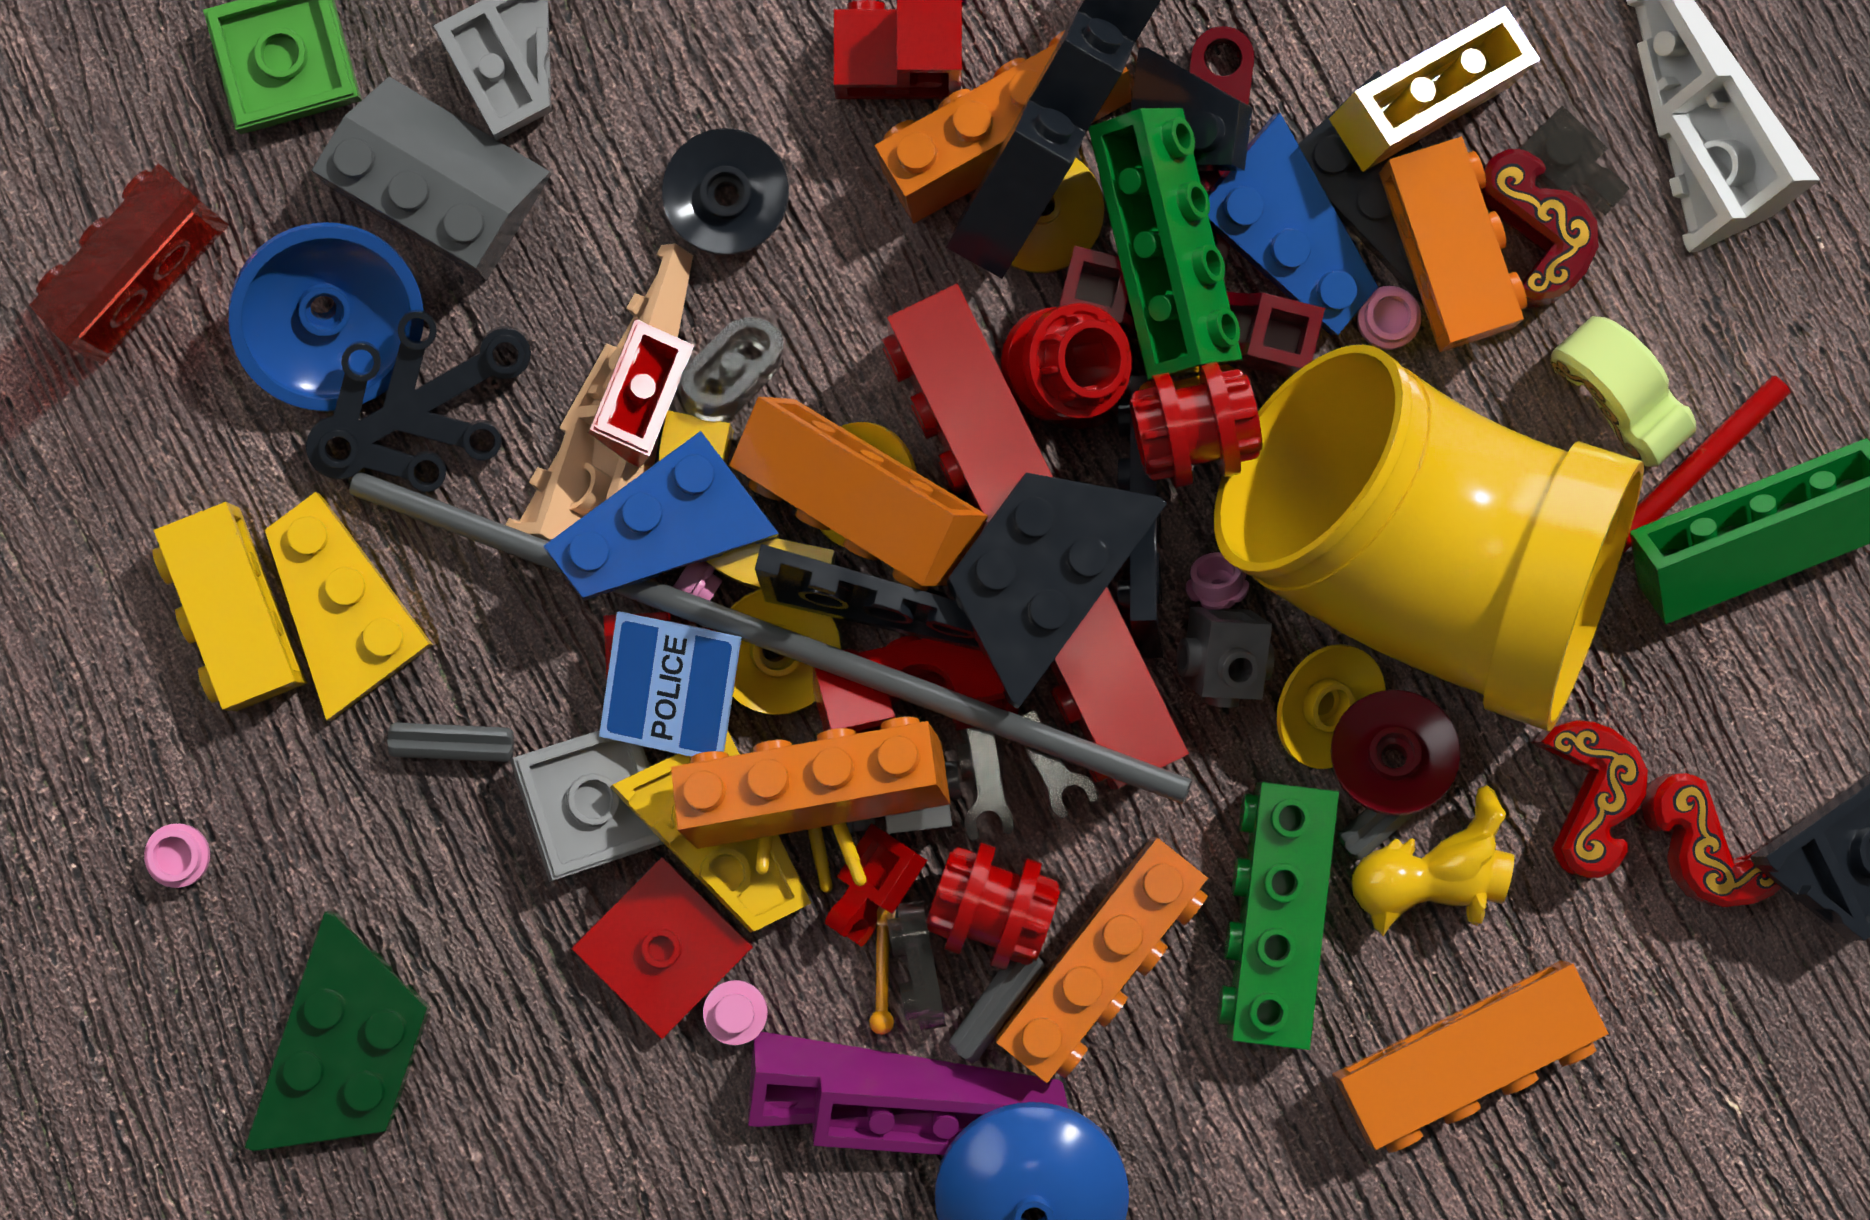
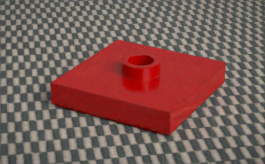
[571,857,754,1039]

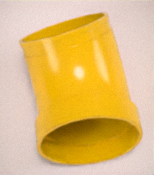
[1214,344,1644,731]

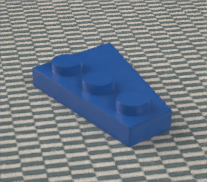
[1207,113,1378,335]
[544,431,779,601]

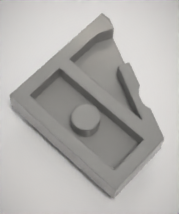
[434,0,552,141]

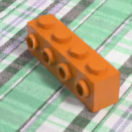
[874,30,1132,224]
[729,396,988,591]
[671,717,950,849]
[994,837,1208,1083]
[1332,960,1609,1153]

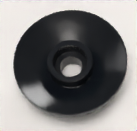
[662,128,789,255]

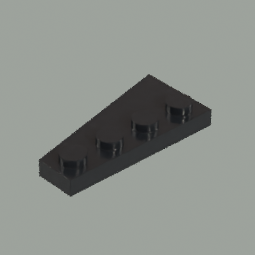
[755,544,981,651]

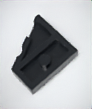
[1130,47,1253,171]

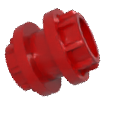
[1001,303,1132,421]
[1130,362,1263,488]
[925,842,1061,970]

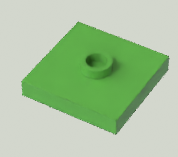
[203,0,362,135]

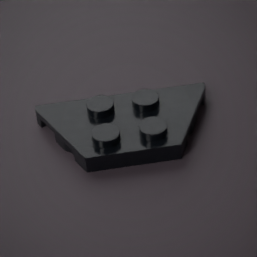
[946,472,1167,709]
[1750,774,1870,941]

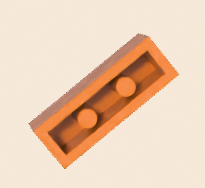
[1379,136,1527,353]

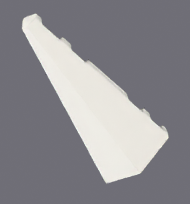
[1626,0,1820,252]

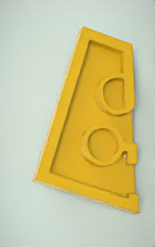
[265,492,433,721]
[610,730,811,933]

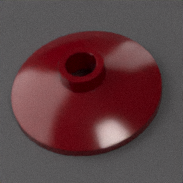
[1330,690,1461,816]

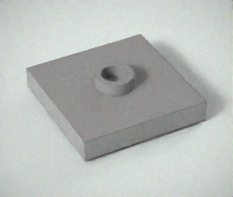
[510,730,664,882]

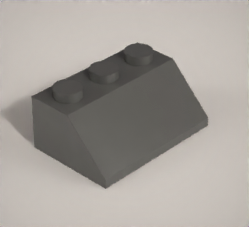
[311,76,552,281]

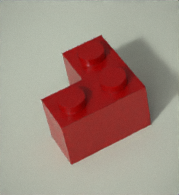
[834,0,962,99]

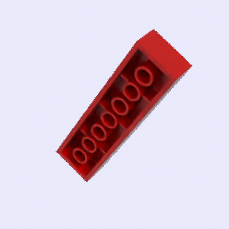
[881,283,1189,789]

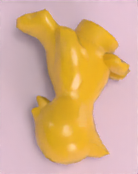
[1351,785,1514,936]

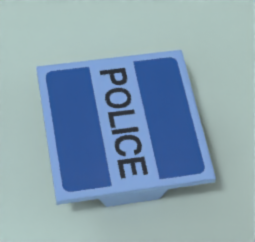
[599,611,742,757]

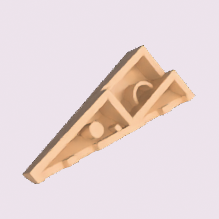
[505,243,693,541]

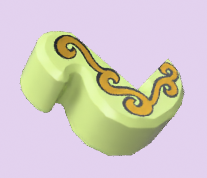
[1551,316,1696,467]

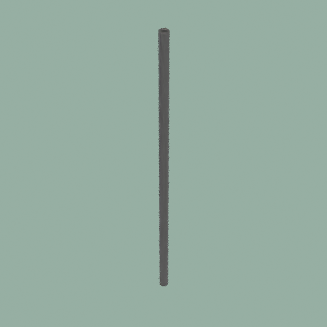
[349,471,1192,804]

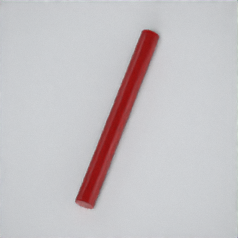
[1623,375,1791,554]

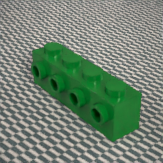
[1088,108,1242,380]
[1630,438,1870,624]
[1217,782,1339,1050]

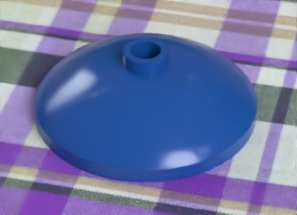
[228,222,424,411]
[935,1102,1129,1220]

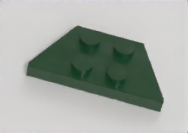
[245,911,431,1151]

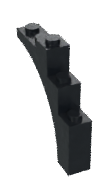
[946,0,1161,279]

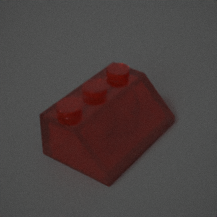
[29,163,229,365]

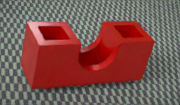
[813,636,1019,734]

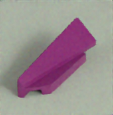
[748,1031,1068,1155]

